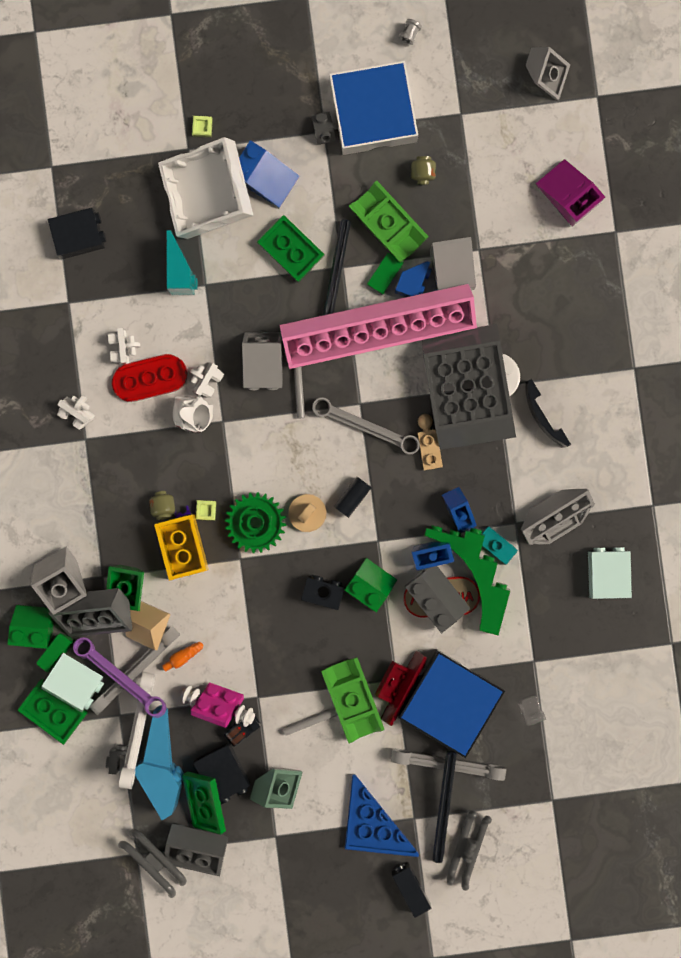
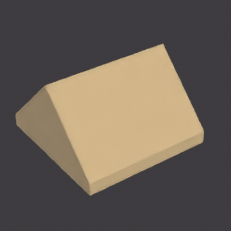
[125,601,171,650]

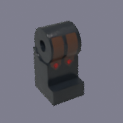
[224,716,262,747]

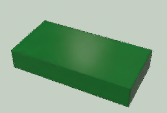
[367,253,404,295]

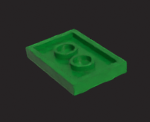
[257,215,325,283]
[18,678,88,745]
[182,771,226,835]

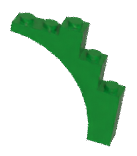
[425,525,510,636]

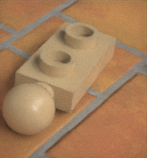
[417,414,443,470]

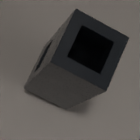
[392,862,432,918]

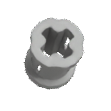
[399,19,422,45]

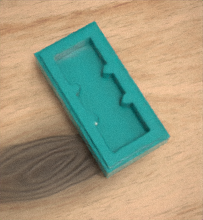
[482,526,518,565]

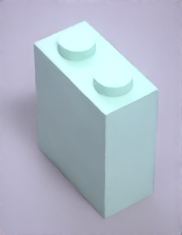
[588,547,632,599]
[42,653,104,712]

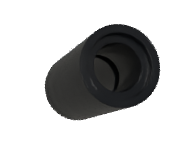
[334,477,372,518]

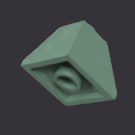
[250,768,303,809]

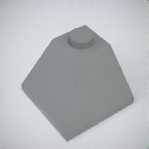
[526,47,570,100]

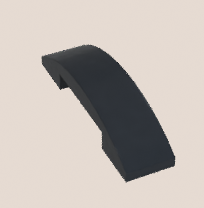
[525,379,571,447]

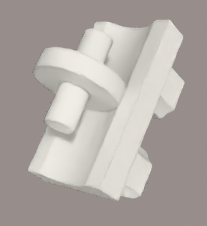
[108,328,141,365]
[190,362,224,398]
[57,395,95,430]

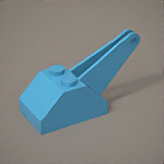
[135,705,184,820]

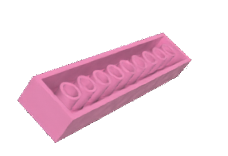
[280,284,477,369]

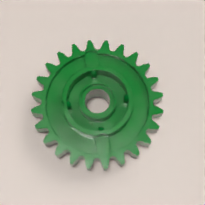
[225,492,287,554]

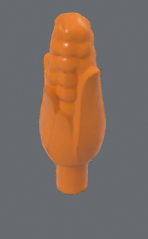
[162,642,203,671]

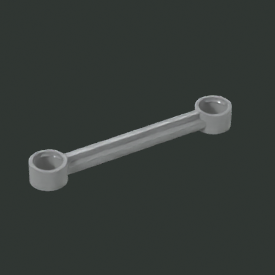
[313,398,420,455]
[90,626,180,715]
[391,749,507,781]

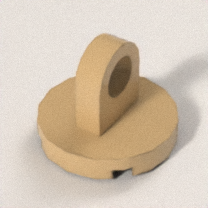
[288,494,326,532]

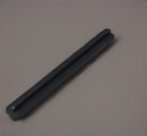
[323,219,351,315]
[432,751,457,863]

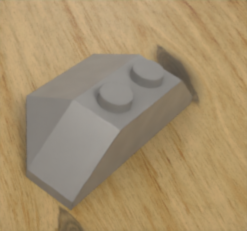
[521,488,595,545]

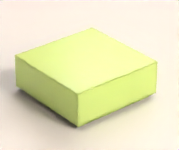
[192,116,213,137]
[196,500,216,520]

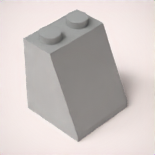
[430,237,476,291]
[242,332,283,390]
[31,546,87,615]

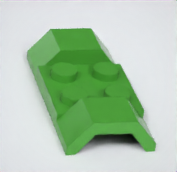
[349,181,429,263]
[321,657,385,744]

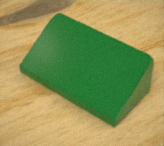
[36,633,75,672]

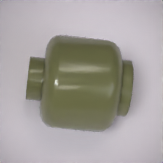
[411,156,436,185]
[149,491,176,520]

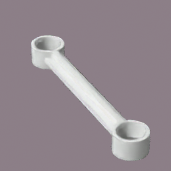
[119,672,155,789]

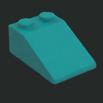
[167,230,198,295]

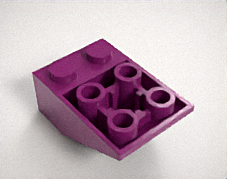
[536,159,605,227]

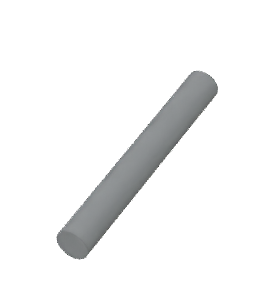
[294,367,305,419]
[283,708,338,736]

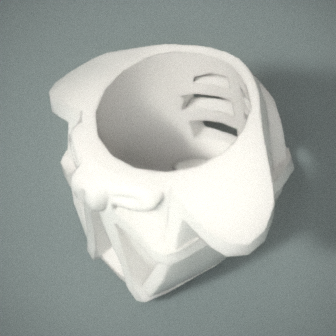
[173,395,213,433]

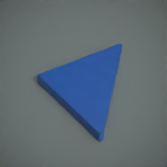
[345,774,419,857]

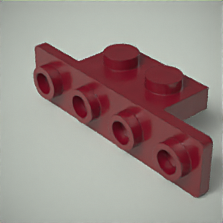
[374,651,427,726]

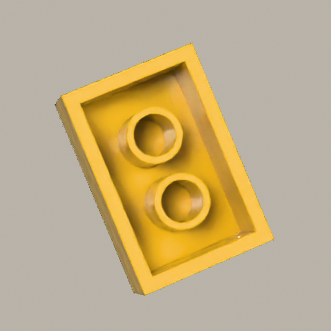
[154,514,209,581]

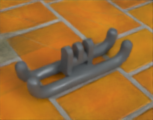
[447,811,492,891]
[118,829,187,898]

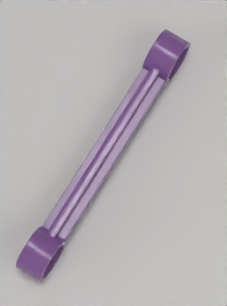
[73,637,166,718]

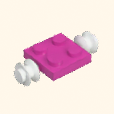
[181,682,255,728]

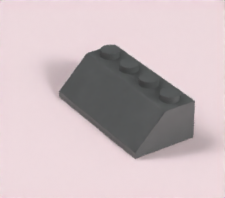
[49,588,132,637]

